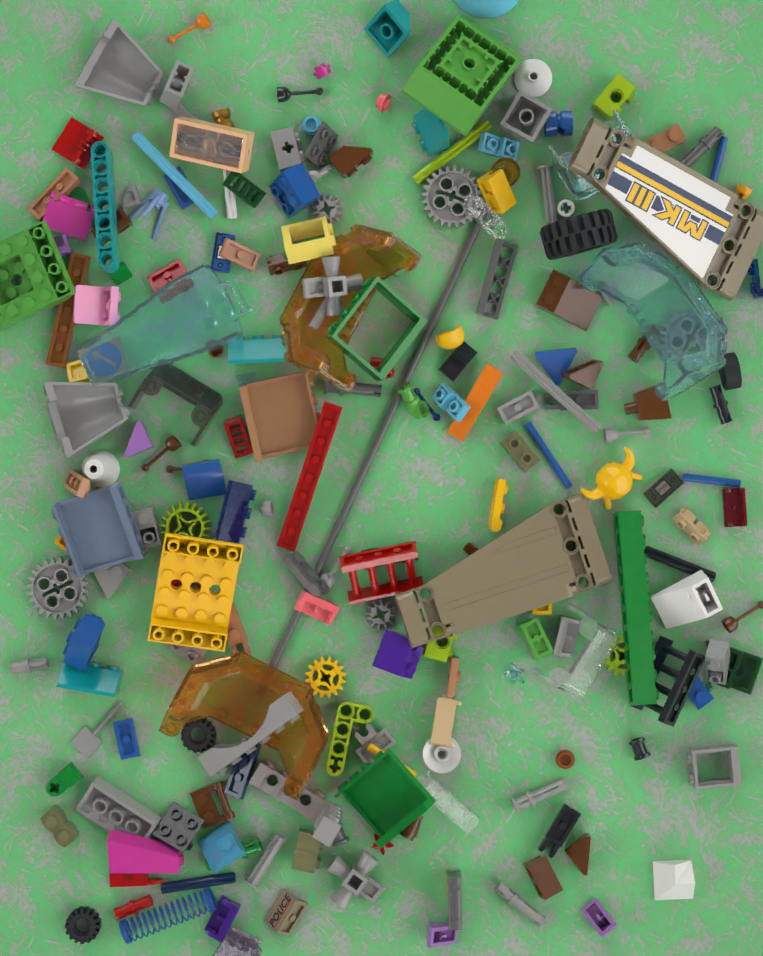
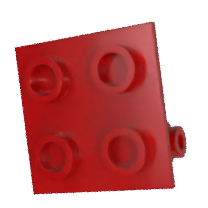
[52,117,104,170]

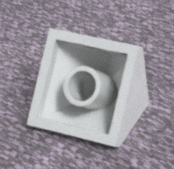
[652,860,695,900]

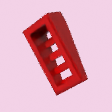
[223,415,253,458]

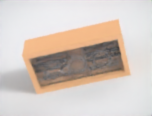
[169,116,255,173]

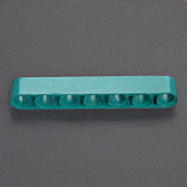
[91,141,120,273]

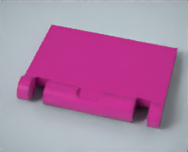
[42,191,95,240]

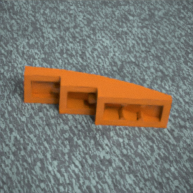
[447,363,503,442]

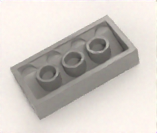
[75,776,162,838]

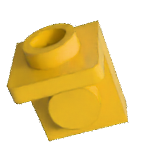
[66,359,91,382]

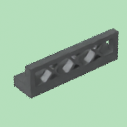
[475,238,518,320]

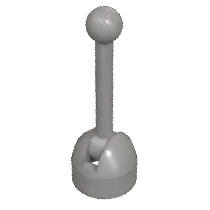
[603,427,650,444]
[320,546,352,589]

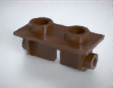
[266,253,307,275]

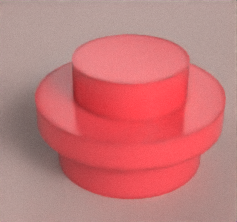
[375,93,392,113]

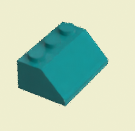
[228,335,288,364]
[56,661,123,697]

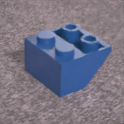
[270,163,321,219]

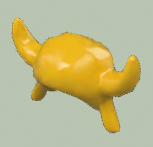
[581,447,642,510]

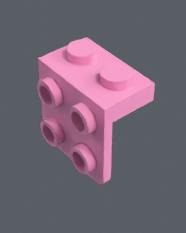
[73,285,121,326]

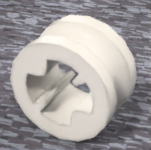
[557,199,575,218]

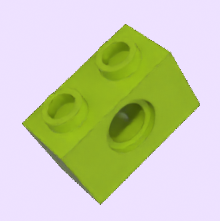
[592,73,636,121]
[424,625,458,662]

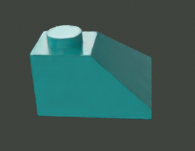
[364,0,411,58]

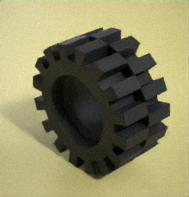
[181,717,216,753]
[65,906,102,944]

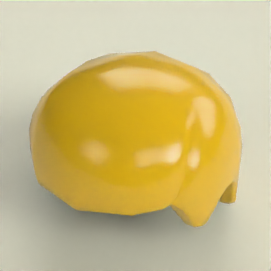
[435,325,465,350]

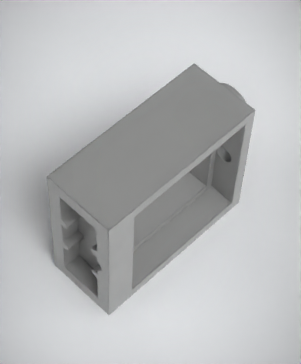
[686,744,742,790]

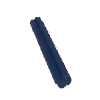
[161,872,236,894]

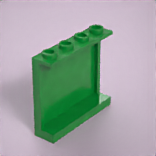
[334,748,436,848]

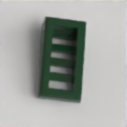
[222,171,266,208]

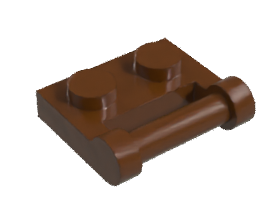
[190,781,236,829]

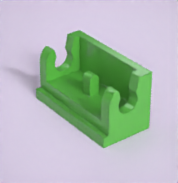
[517,617,554,660]

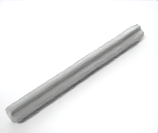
[510,350,601,433]

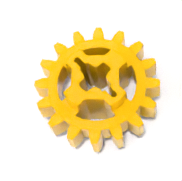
[305,656,346,698]

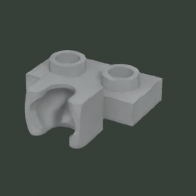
[354,722,397,763]

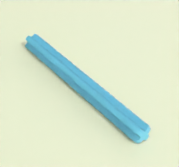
[132,132,218,219]

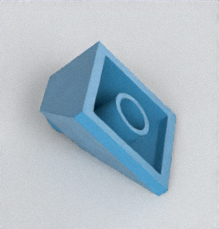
[197,821,247,874]

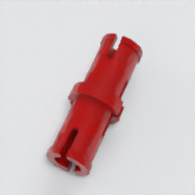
[114,894,154,920]

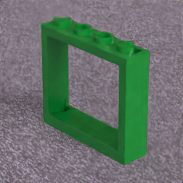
[325,276,428,381]

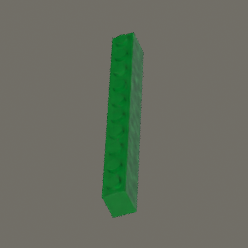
[613,510,659,706]

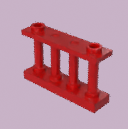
[339,541,425,605]

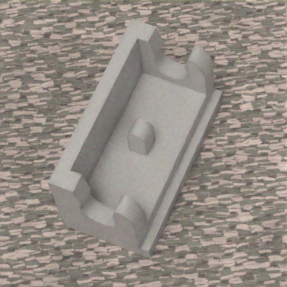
[552,615,581,658]

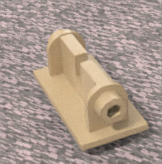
[671,507,711,545]

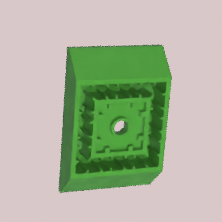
[402,13,525,137]
[0,220,76,331]

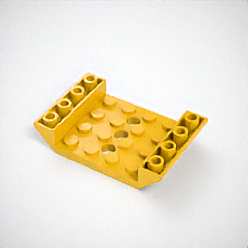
[148,533,244,652]

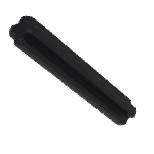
[644,546,716,582]

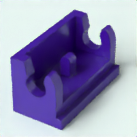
[204,895,241,943]

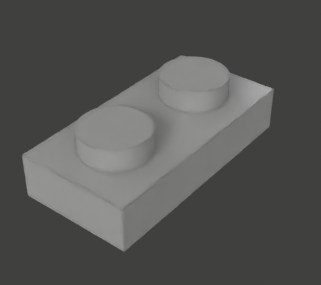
[496,390,539,425]

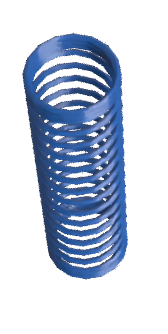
[119,887,217,944]

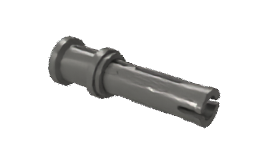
[323,377,382,397]

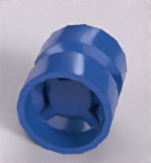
[544,110,573,137]

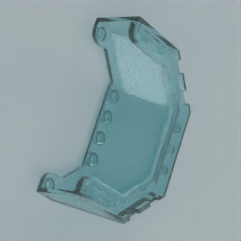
[577,242,728,401]

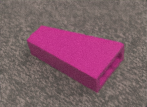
[107,830,184,873]

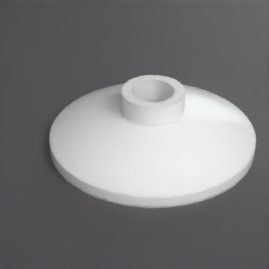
[514,59,552,97]
[423,737,461,773]

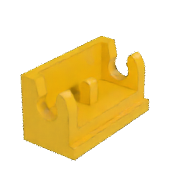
[476,169,517,214]

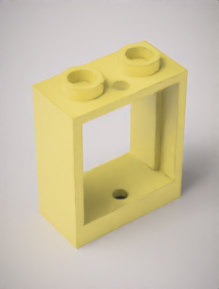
[281,216,336,264]

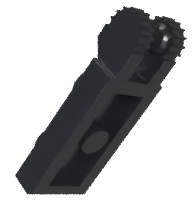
[538,803,581,858]

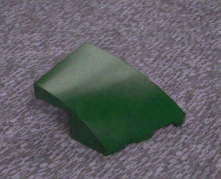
[706,640,763,695]

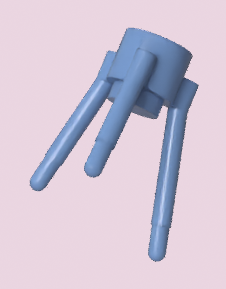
[130,189,169,239]

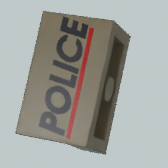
[264,888,309,937]

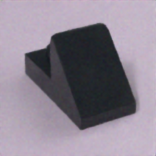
[439,341,478,382]

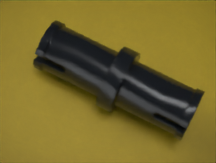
[709,384,733,425]

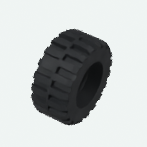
[540,209,618,260]

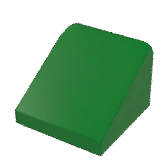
[108,262,133,285]

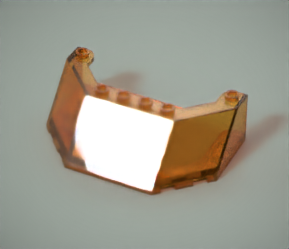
[280,224,422,392]
[159,652,330,800]

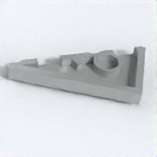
[93,562,131,599]

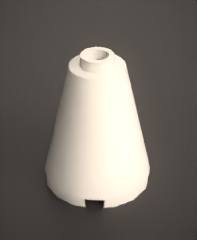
[82,450,120,488]

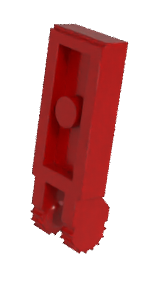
[109,869,164,887]

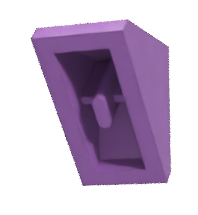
[124,420,154,458]
[581,898,617,938]
[427,921,458,948]

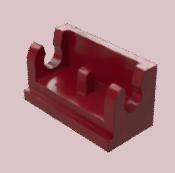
[722,488,747,527]

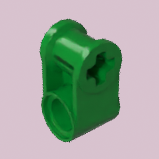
[46,762,84,797]

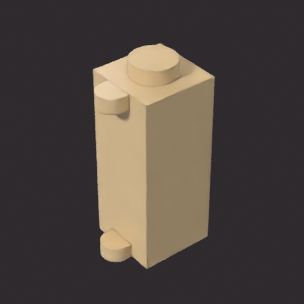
[429,695,462,748]

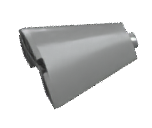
[74,19,164,106]
[43,382,129,457]

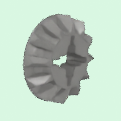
[312,195,342,224]
[365,599,396,630]

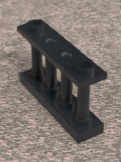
[631,635,705,727]

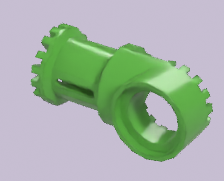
[397,381,429,419]

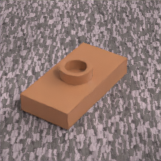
[218,238,261,272]
[446,656,461,697]

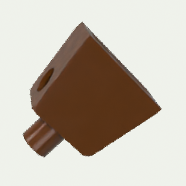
[624,382,672,421]

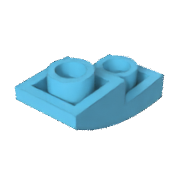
[477,132,520,161]
[431,383,471,422]

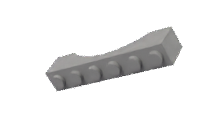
[198,691,304,777]

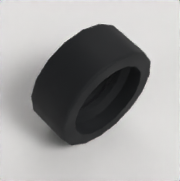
[718,352,742,390]

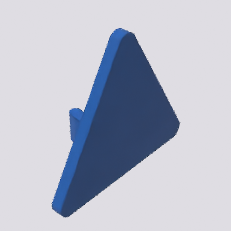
[535,348,577,385]

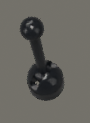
[277,86,323,102]

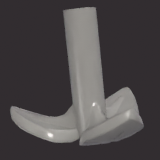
[307,163,333,195]

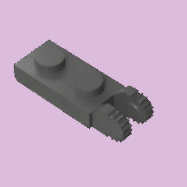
[544,390,599,411]
[283,551,329,597]

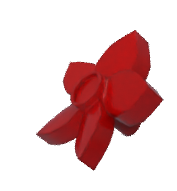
[371,834,394,855]

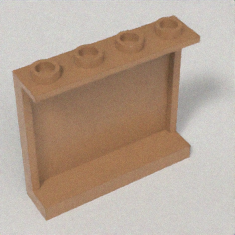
[239,371,320,462]

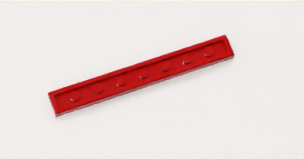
[277,401,343,552]

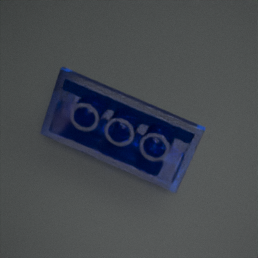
[214,480,257,544]

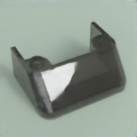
[128,361,223,447]

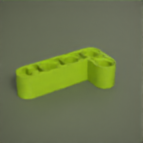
[326,700,374,776]

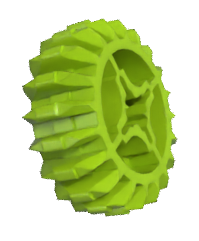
[160,502,212,541]

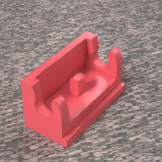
[294,589,340,624]

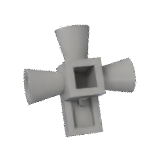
[302,255,363,316]
[326,850,384,909]

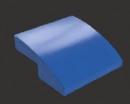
[182,459,227,500]

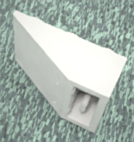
[651,570,723,629]

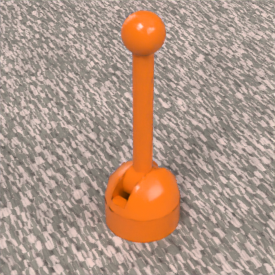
[168,12,212,44]

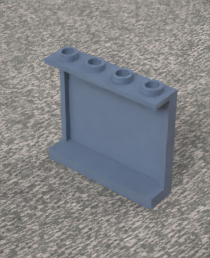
[51,481,147,578]

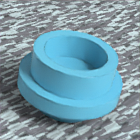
[302,116,321,135]

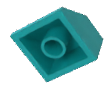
[412,108,450,156]

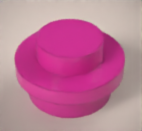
[313,63,331,80]

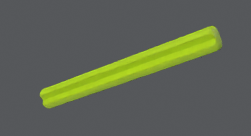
[413,120,492,184]

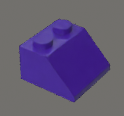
[372,630,425,679]

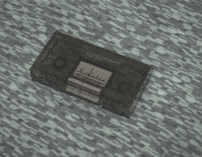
[643,468,684,508]

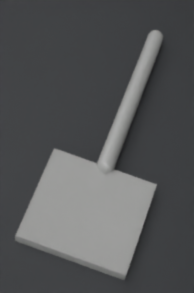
[70,702,122,758]

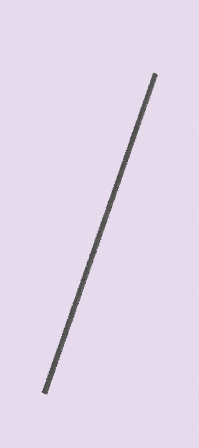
[256,208,489,696]

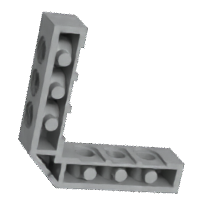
[249,760,343,847]

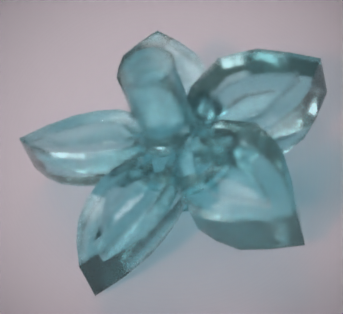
[504,663,524,685]

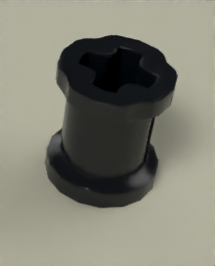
[628,736,651,761]

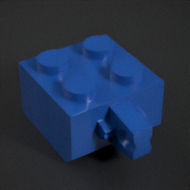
[63,613,105,672]

